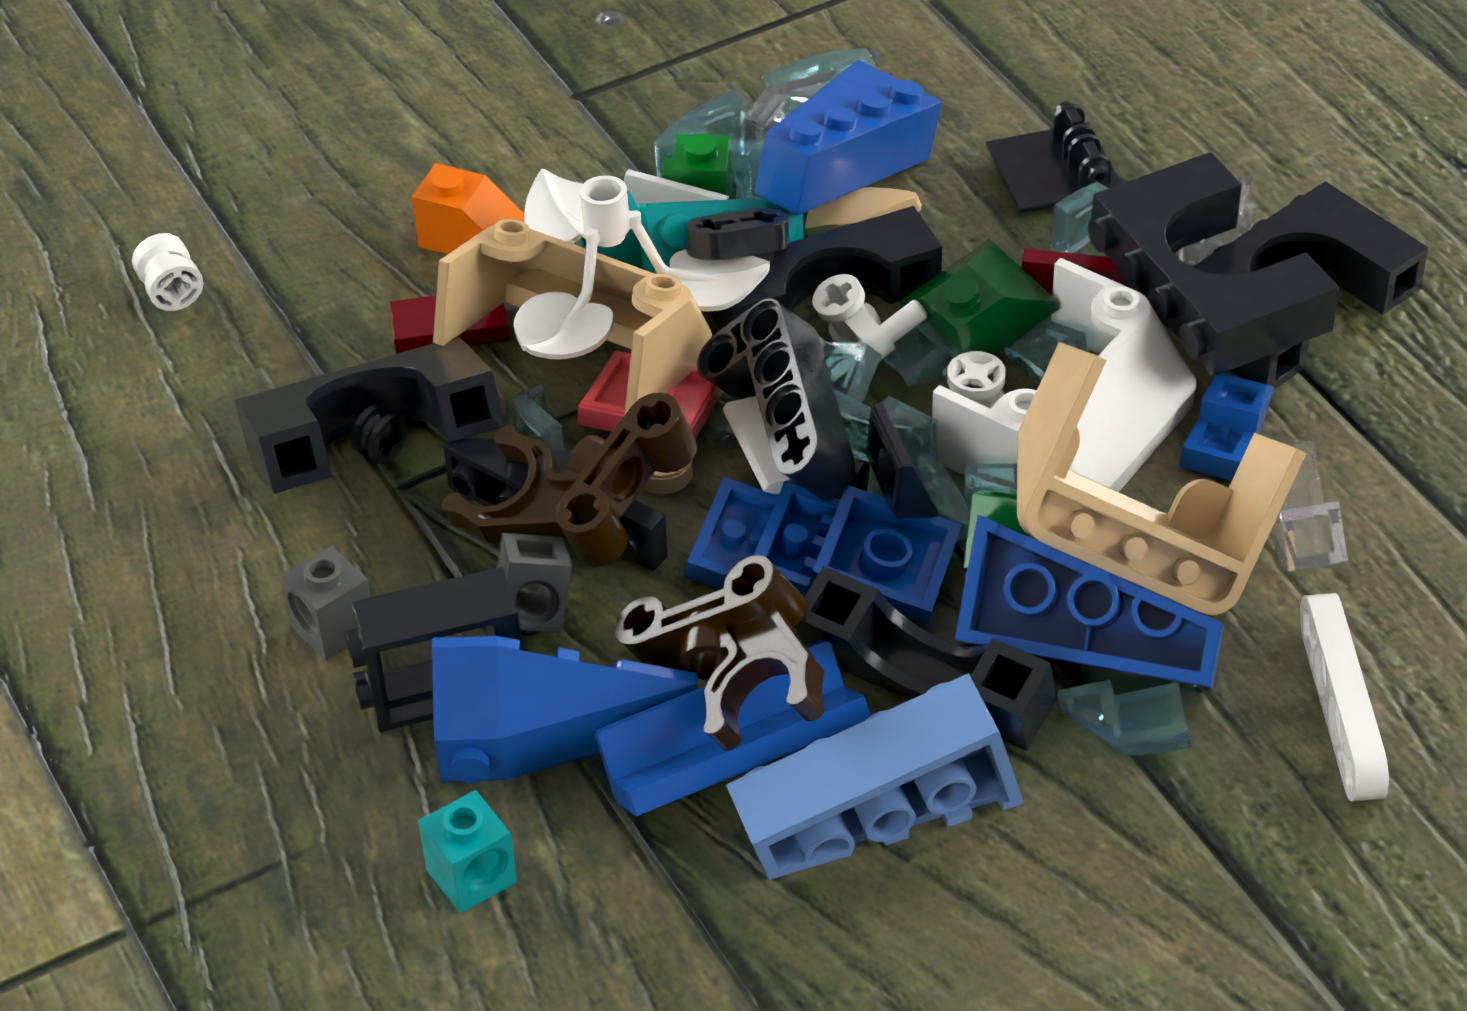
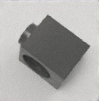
[497,533,572,636]
[280,545,371,660]

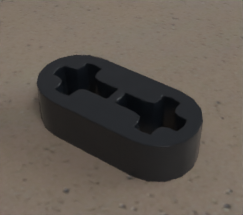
[686,208,789,260]

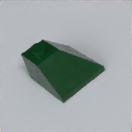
[899,239,1060,358]

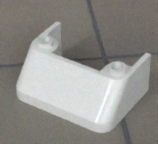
[931,258,1196,494]

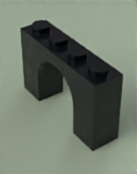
[1088,152,1339,376]
[1165,181,1428,389]
[234,336,505,494]

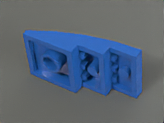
[683,477,963,620]

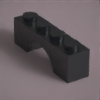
[710,206,942,329]
[795,566,1057,751]

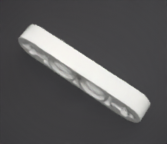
[1300,593,1389,802]

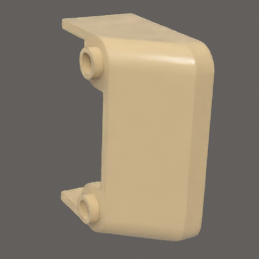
[433,219,712,416]
[1017,342,1307,615]

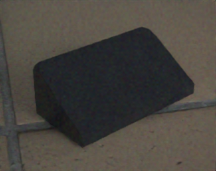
[866,403,939,519]

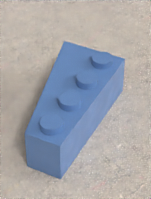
[726,673,1024,880]

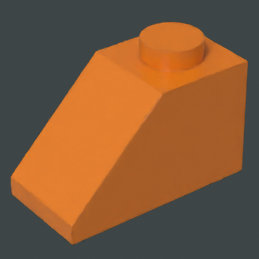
[412,163,525,254]

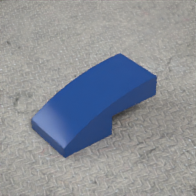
[1179,373,1274,481]

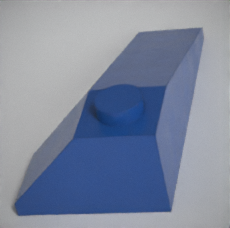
[431,636,698,783]

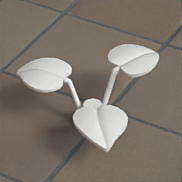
[514,169,770,359]

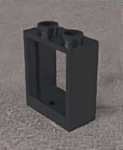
[345,567,523,732]

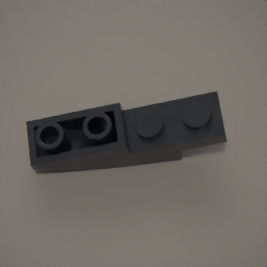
[443,438,668,571]

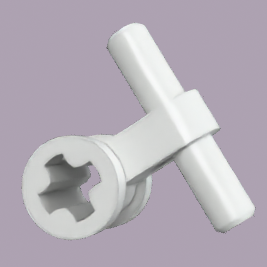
[812,274,927,385]

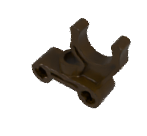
[442,392,697,567]
[615,555,825,750]

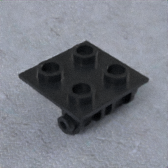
[986,101,1122,213]

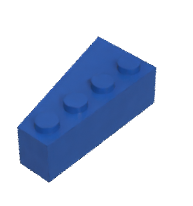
[754,60,942,216]
[955,514,1224,689]

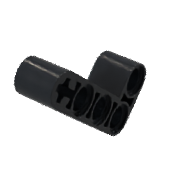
[697,298,855,500]

